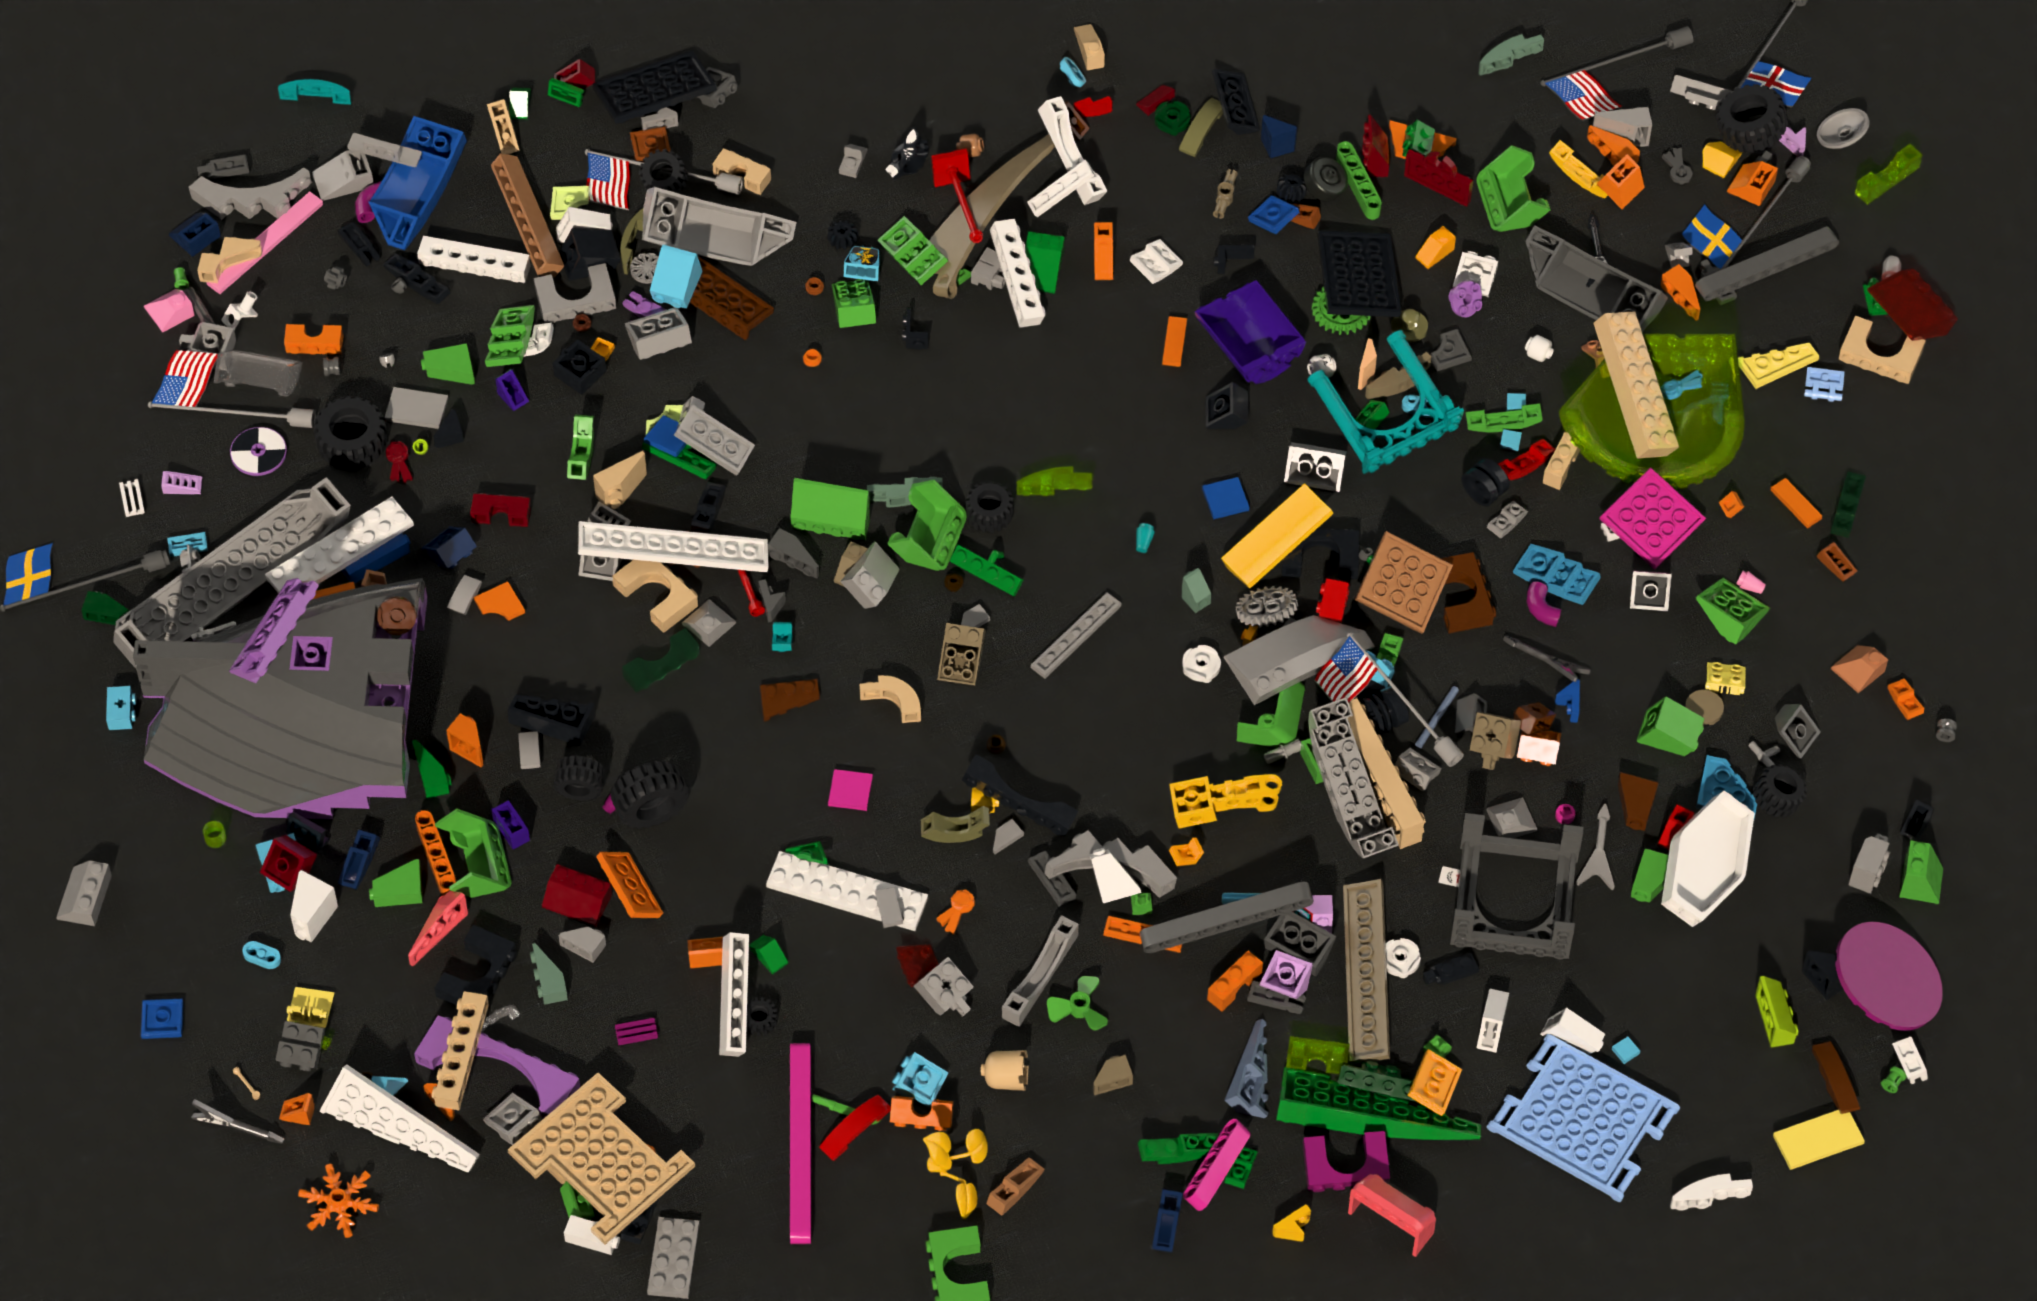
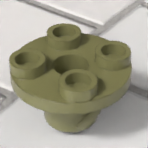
[1391,309,1428,342]

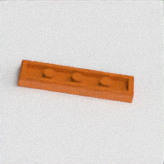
[1103,916,1183,953]

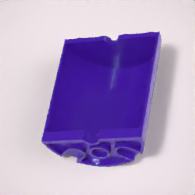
[1195,280,1306,384]

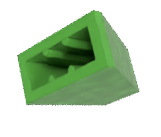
[421,343,475,384]
[1631,848,1669,903]
[369,859,423,907]

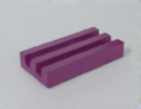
[615,1018,658,1045]

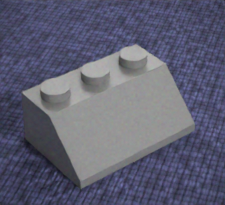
[625,307,692,360]
[1284,442,1347,492]
[56,861,112,926]

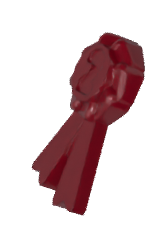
[386,441,413,483]

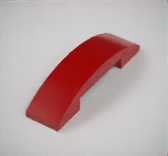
[1498,439,1556,480]
[819,1095,891,1161]

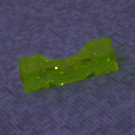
[1855,144,1923,205]

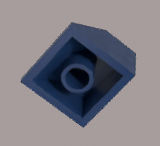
[421,526,477,569]

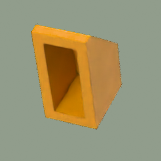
[1415,226,1456,269]

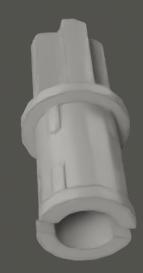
[1264,739,1301,764]

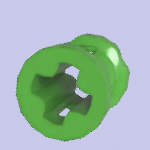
[1881,1066,1907,1093]

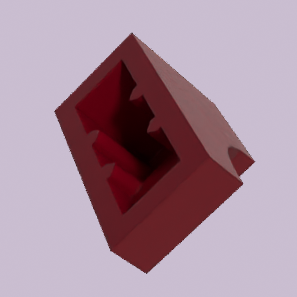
[554,59,595,89]

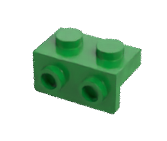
[1402,120,1435,157]

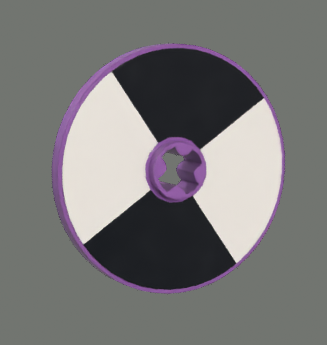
[230,427,287,476]

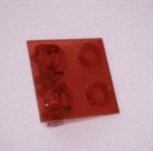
[896,945,938,987]

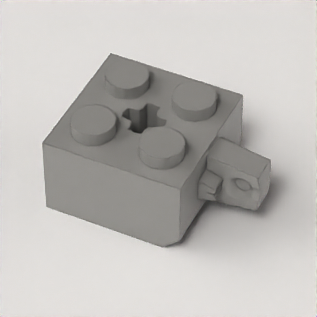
[179,322,236,371]
[1849,834,1891,894]
[914,957,974,1016]

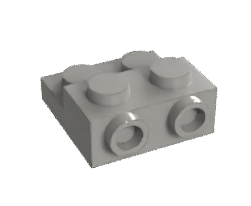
[483,1093,543,1145]

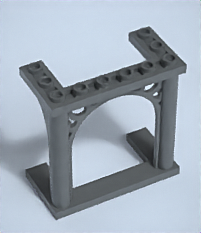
[1450,813,1583,959]

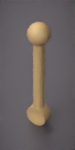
[233,1067,260,1100]

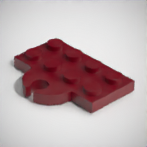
[1404,149,1473,207]

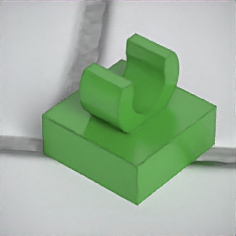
[1131,893,1152,915]
[1423,1034,1452,1058]

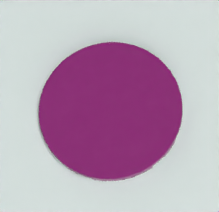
[1835,922,1943,1030]

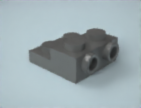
[697,67,738,108]
[275,1021,325,1071]

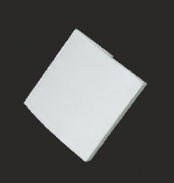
[1130,239,1183,284]

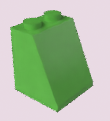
[1637,697,1705,756]
[1899,840,1943,904]

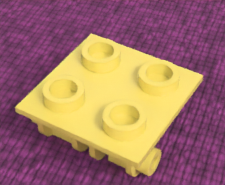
[1705,662,1746,695]
[287,987,335,1028]

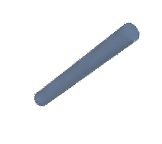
[1415,686,1459,748]

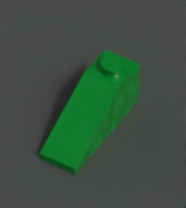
[412,740,452,799]

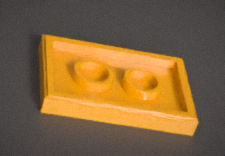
[1407,1049,1462,1116]

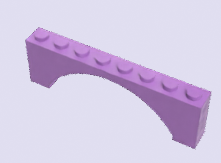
[414,1015,580,1119]

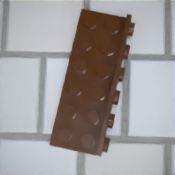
[690,255,774,340]

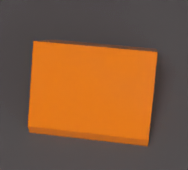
[688,937,723,968]

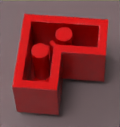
[1316,578,1350,623]

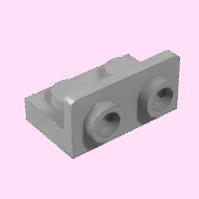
[1395,748,1441,791]

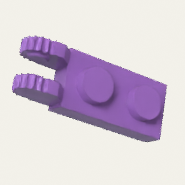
[622,291,667,318]

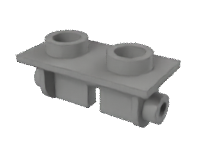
[180,544,200,573]

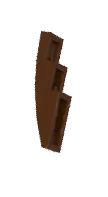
[1812,1041,1860,1114]

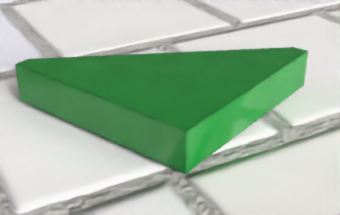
[785,841,827,864]

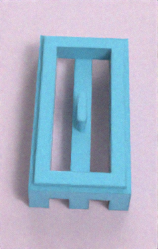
[167,532,208,557]

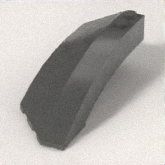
[1526,225,1668,332]

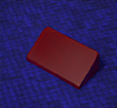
[1136,85,1175,116]

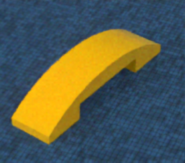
[1549,140,1608,198]

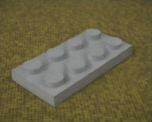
[674,405,755,476]
[647,1217,700,1299]

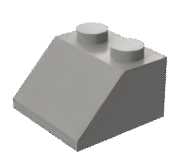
[579,555,622,581]

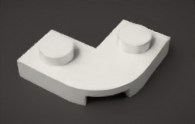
[524,323,554,357]

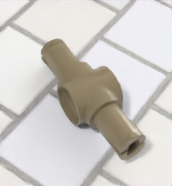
[1213,169,1238,219]

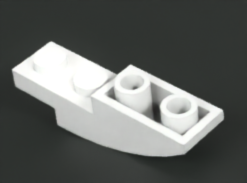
[1670,1174,1753,1210]

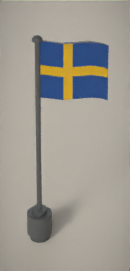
[1682,156,1811,270]
[0,543,170,612]

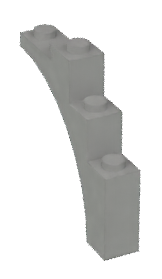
[189,168,312,220]
[1044,831,1177,898]

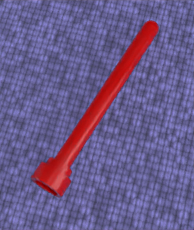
[737,569,765,617]

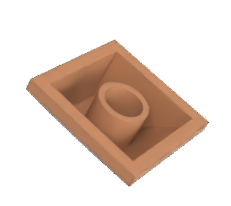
[1831,645,1888,693]

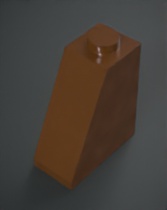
[1618,772,1658,831]

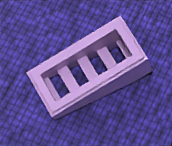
[161,471,203,494]

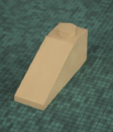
[1074,24,1105,70]
[487,99,520,155]

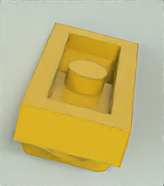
[1272,1204,1311,1242]

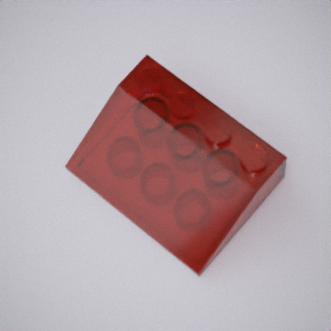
[1867,268,1958,341]

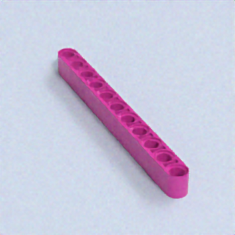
[790,1043,811,1244]

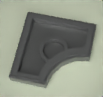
[1430,329,1472,371]

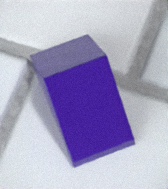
[495,369,529,411]

